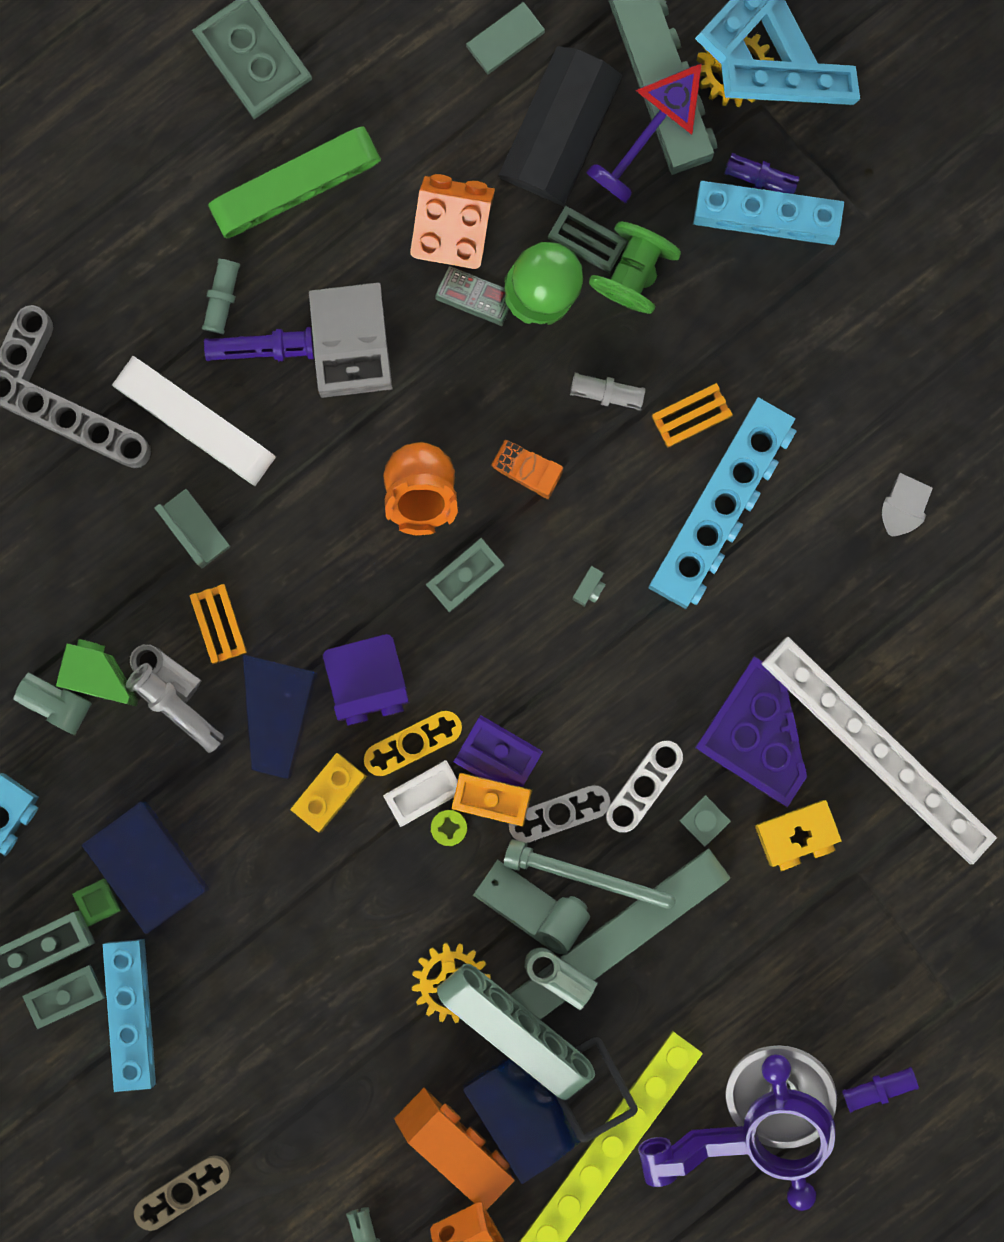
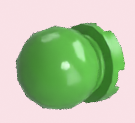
[504,242,583,325]

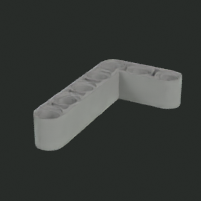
[0,305,151,468]

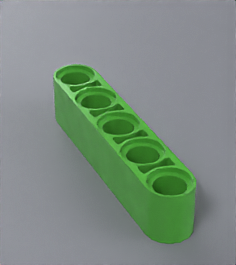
[208,126,381,238]

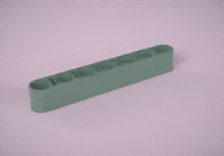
[510,849,731,1019]

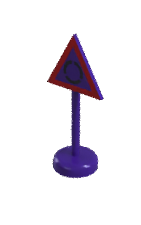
[586,63,702,203]

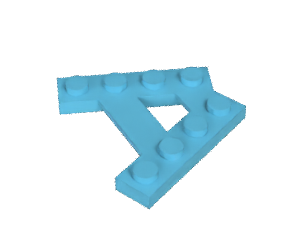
[695,0,860,105]

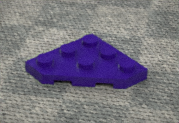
[695,656,807,807]

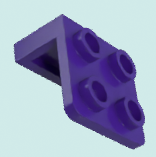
[323,634,410,726]

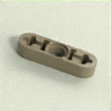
[134,1156,231,1231]

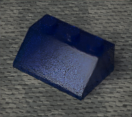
[463,1057,581,1184]

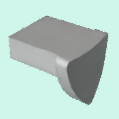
[882,473,933,536]

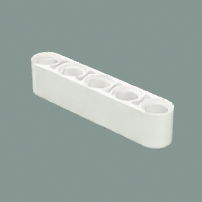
[112,356,276,486]

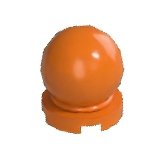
[384,441,458,535]

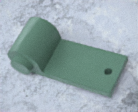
[473,859,590,955]

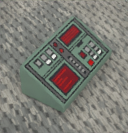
[435,266,509,326]

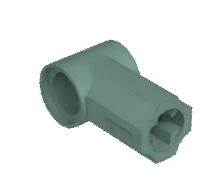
[13,672,92,735]
[525,948,597,1010]

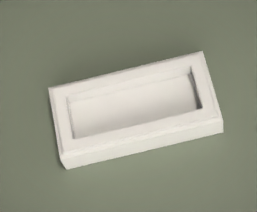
[383,760,458,827]

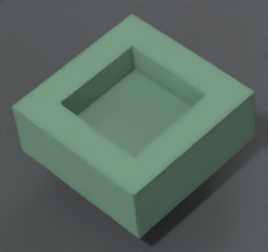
[572,566,606,607]
[679,795,731,847]

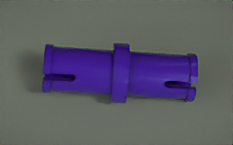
[724,152,799,194]
[842,1066,919,1113]

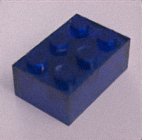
[82,802,210,934]

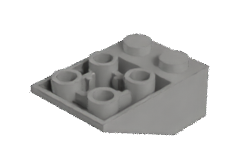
[309,283,393,398]

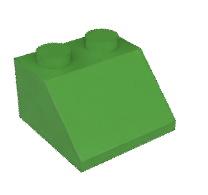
[56,639,138,707]

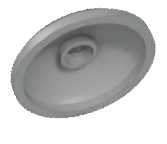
[726,1045,837,1149]

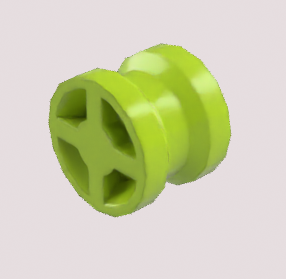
[431,810,467,846]

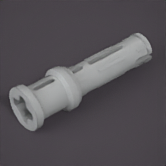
[125,663,224,753]

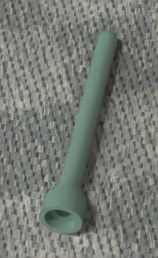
[504,839,675,909]

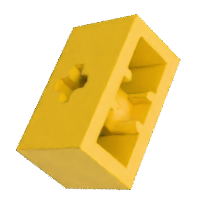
[290,753,367,833]
[755,800,842,871]

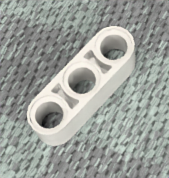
[606,741,683,832]

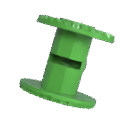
[589,221,681,314]

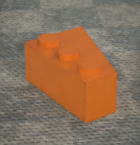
[394,1087,515,1210]

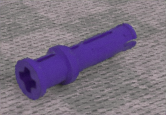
[204,327,315,362]

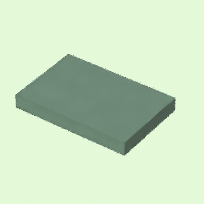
[192,0,312,119]

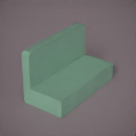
[154,489,231,568]

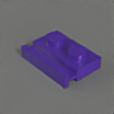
[453,715,543,787]

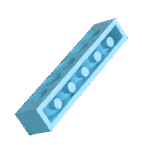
[648,397,797,609]

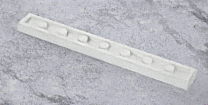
[761,637,997,864]

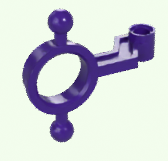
[638,1054,836,1211]

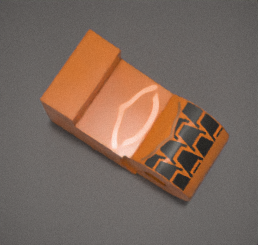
[491,440,564,500]

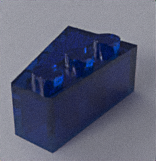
[243,655,317,779]

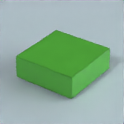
[72,878,122,927]

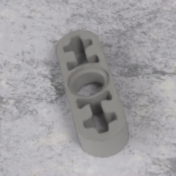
[509,785,610,843]

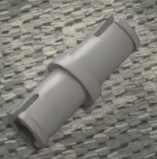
[570,372,645,411]

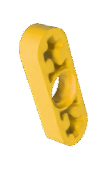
[364,711,462,776]

